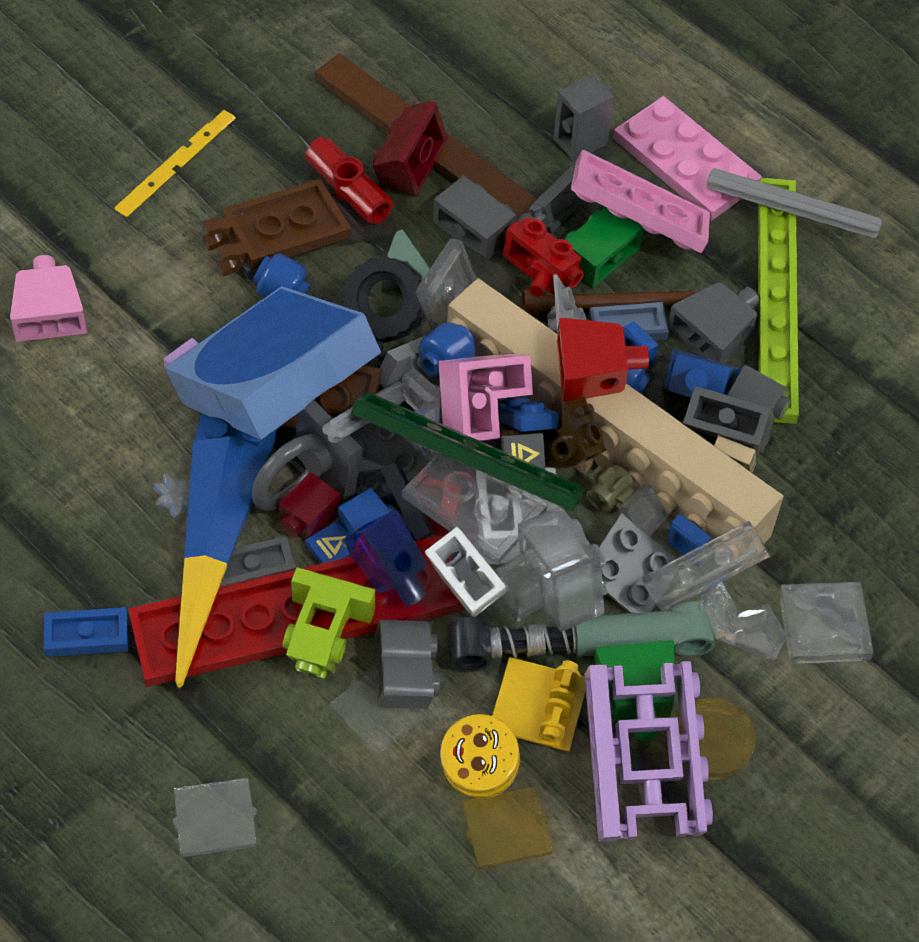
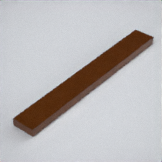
[315,53,537,221]

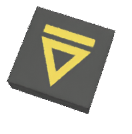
[501,433,545,469]

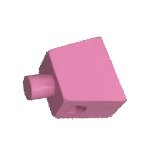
[10,255,88,342]

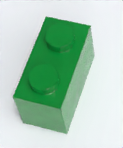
[564,207,644,289]

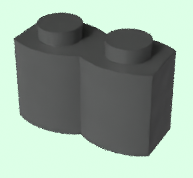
[374,620,440,709]

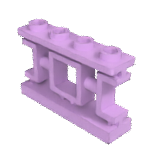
[585,661,713,842]

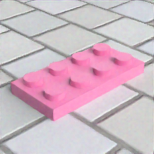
[613,96,762,221]
[571,150,710,253]

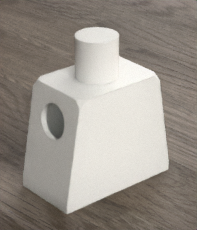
[425,526,506,617]

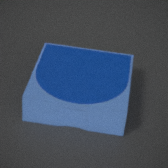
[164,286,381,440]

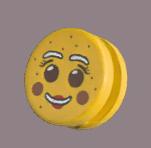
[440,714,520,798]

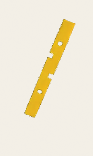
[114,110,236,217]

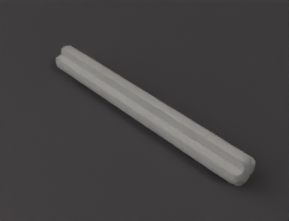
[707,168,882,238]

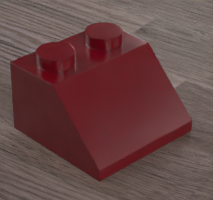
[373,101,448,197]

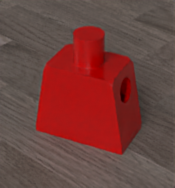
[556,318,649,402]

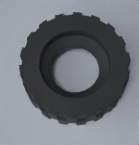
[342,256,429,341]

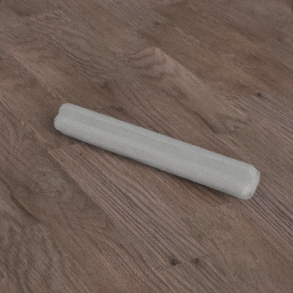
[322,381,410,443]

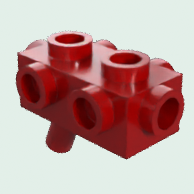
[502,217,584,297]

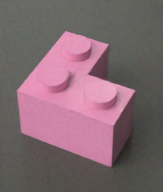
[439,353,533,441]

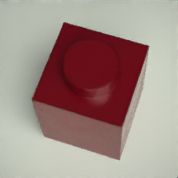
[279,472,341,541]

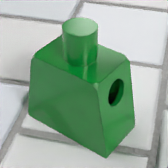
[593,640,675,741]

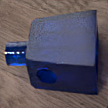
[341,509,427,607]

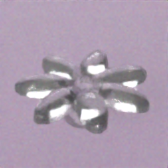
[152,474,189,518]

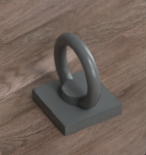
[251,400,362,511]

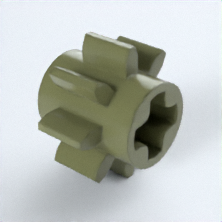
[586,465,635,513]

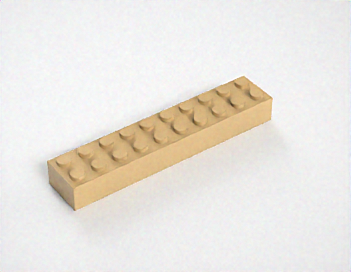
[447,278,784,567]

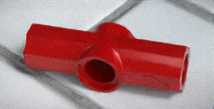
[305,136,393,225]

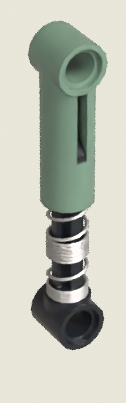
[447,602,715,672]

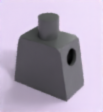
[668,282,760,364]

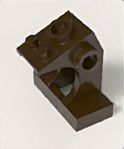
[500,397,606,468]

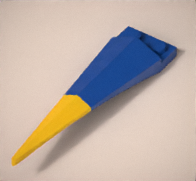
[175,414,278,688]

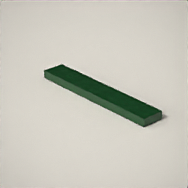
[350,392,585,511]

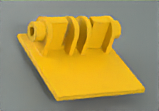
[492,657,586,752]

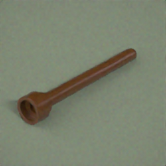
[521,288,695,318]

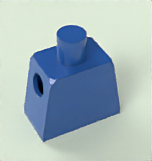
[662,349,742,397]

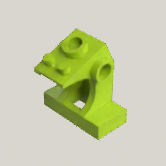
[283,567,375,679]

